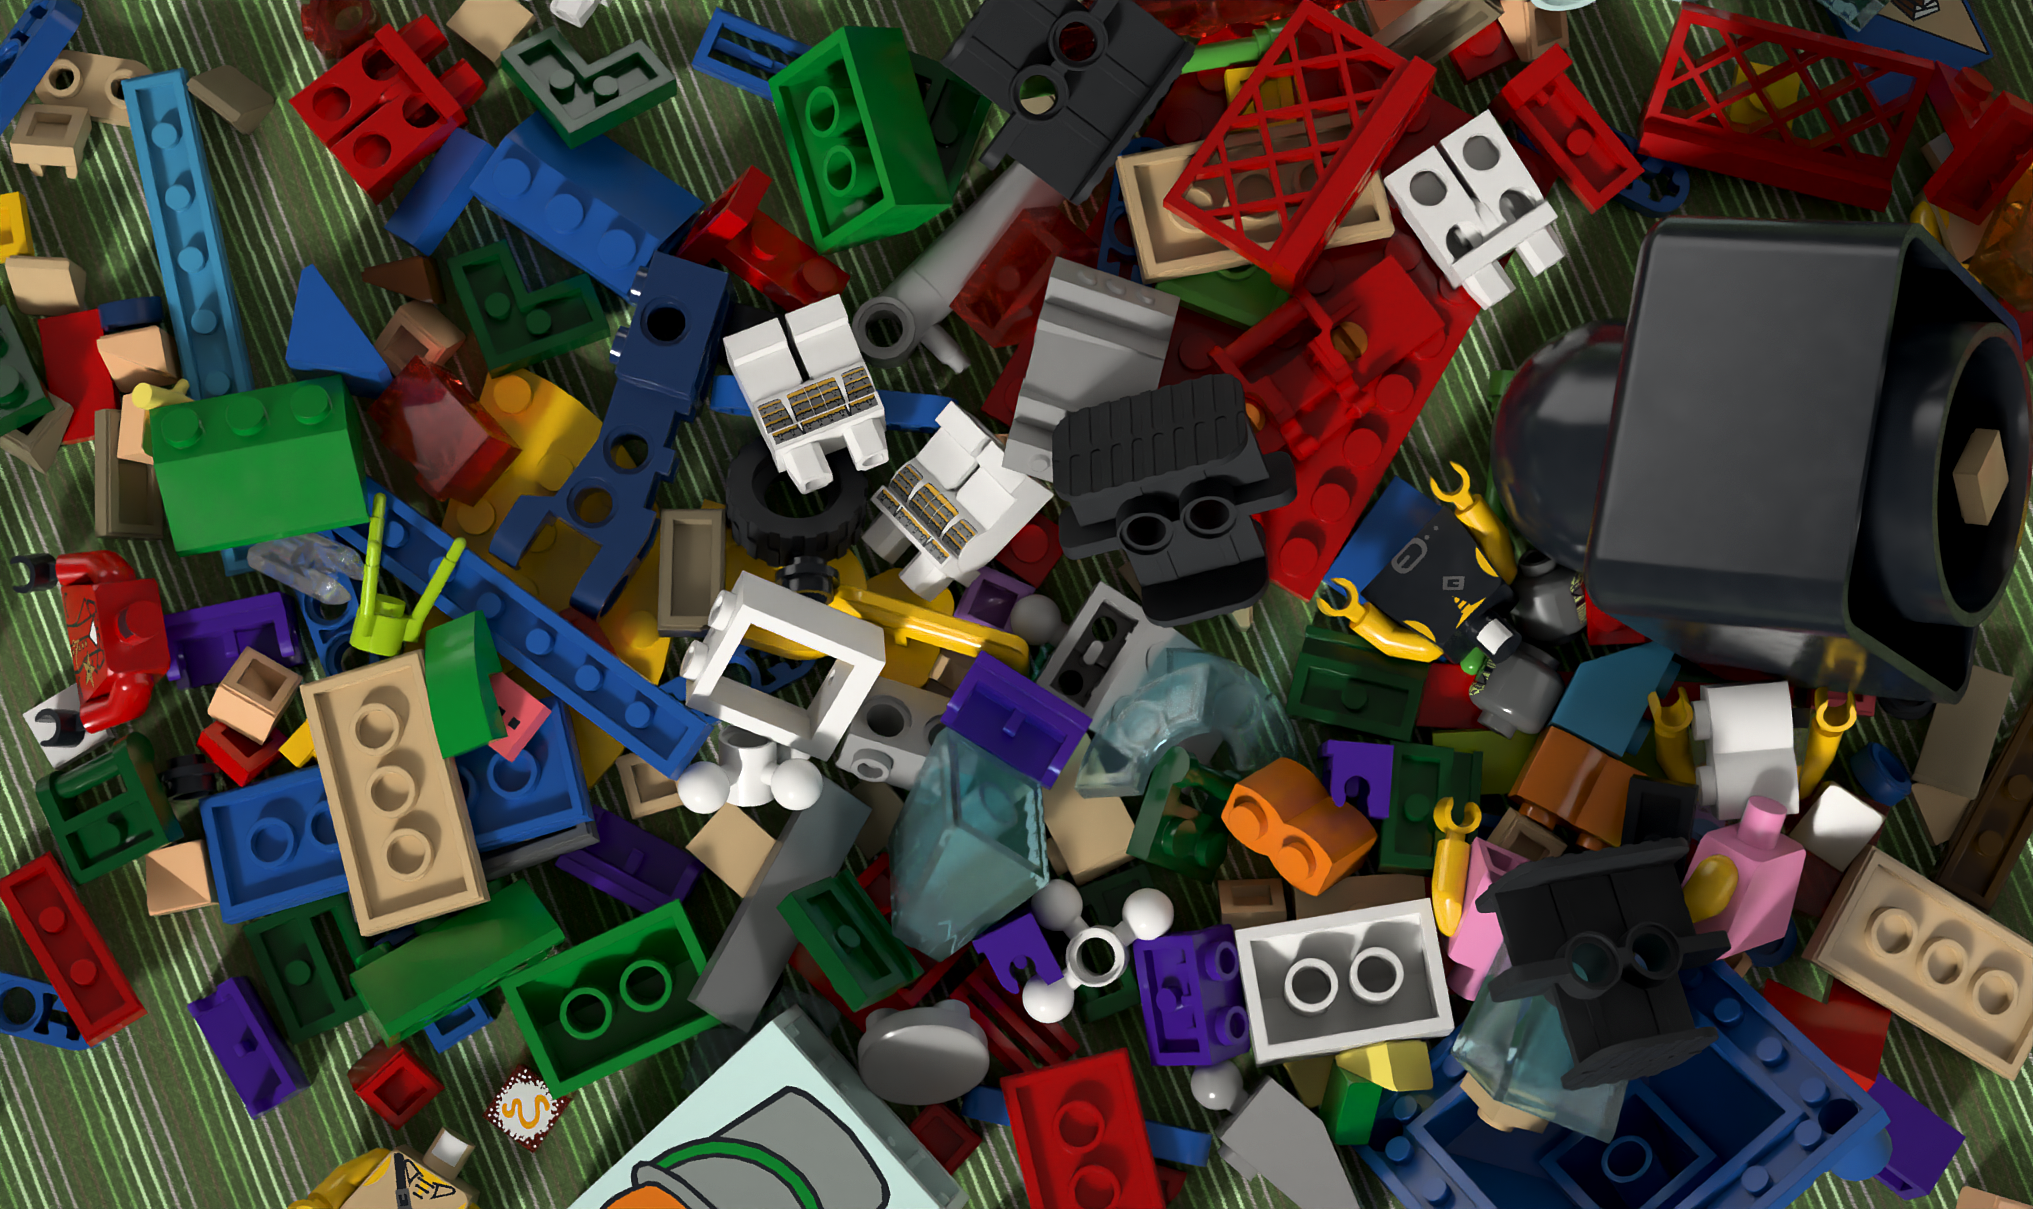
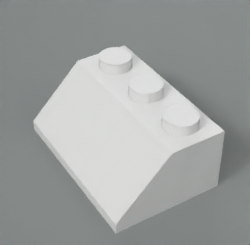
[1235,898,1455,1068]

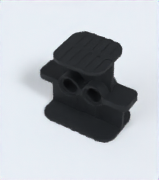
[940,0,1196,206]
[1052,373,1297,628]
[1475,837,1732,1091]

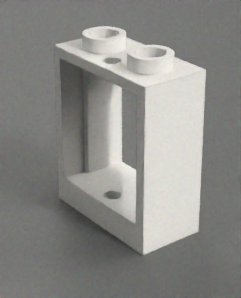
[680,570,886,762]

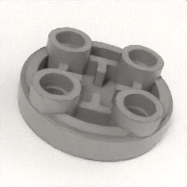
[857,1000,990,1105]

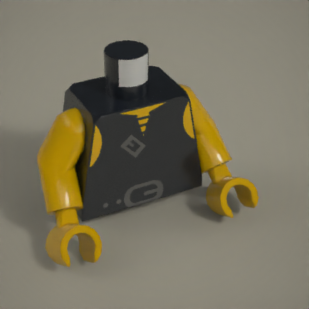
[1316,461,1522,664]

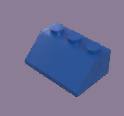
[469,110,706,308]

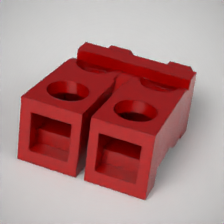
[288,14,487,206]

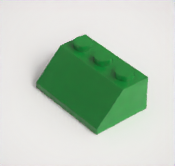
[768,25,953,255]
[149,374,371,558]
[350,877,566,1048]
[498,898,723,1100]

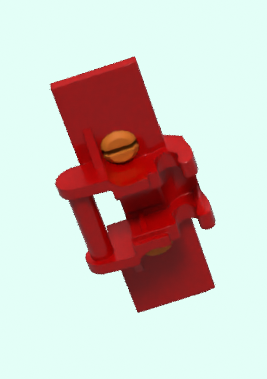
[1206,253,1446,460]

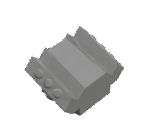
[1001,256,1181,483]

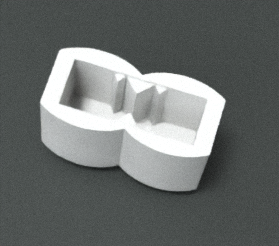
[1690,679,1799,820]

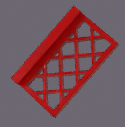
[1163,0,1437,295]
[1637,0,1935,213]

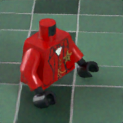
[10,550,171,748]

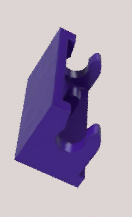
[163,591,306,691]
[940,650,1093,790]
[1317,740,1394,821]
[555,804,707,913]
[970,901,1064,994]
[187,976,312,1120]
[1867,1072,1966,1201]

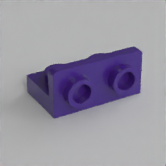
[1132,924,1251,1066]

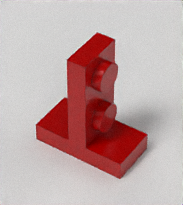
[1487,42,1645,215]
[1922,60,2033,226]
[675,165,851,313]

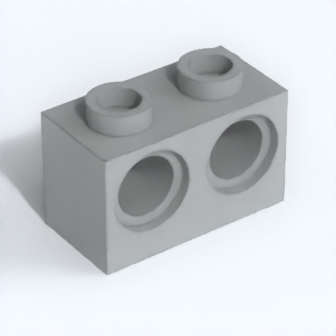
[835,676,979,805]

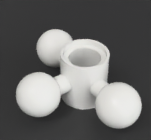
[678,724,823,814]
[1022,879,1174,1023]

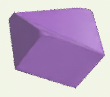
[954,566,1036,635]

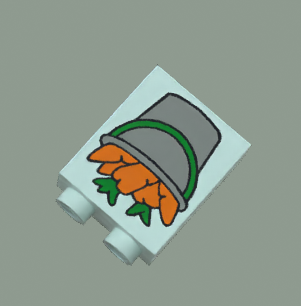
[567,1004,970,1209]

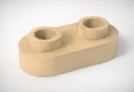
[35,50,153,127]

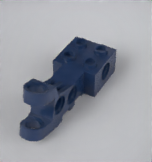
[488,251,739,623]

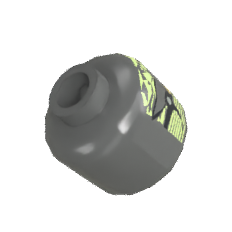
[1510,548,1587,647]
[1469,640,1565,740]

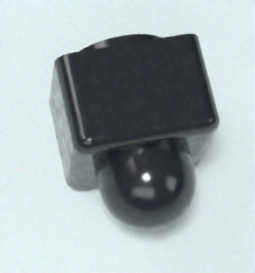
[1489,215,2033,705]

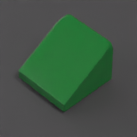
[1318,1059,1383,1145]

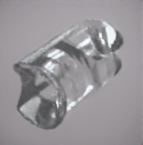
[247,532,364,605]

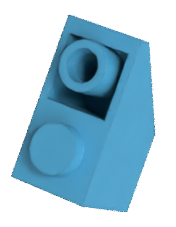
[1545,641,1681,760]

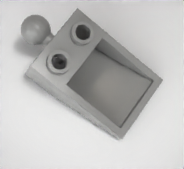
[1010,581,1255,796]
[1191,1060,1360,1209]

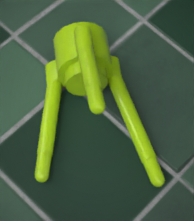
[349,492,467,656]

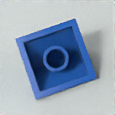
[285,263,399,401]

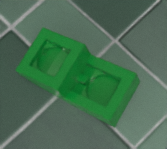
[424,610,508,759]

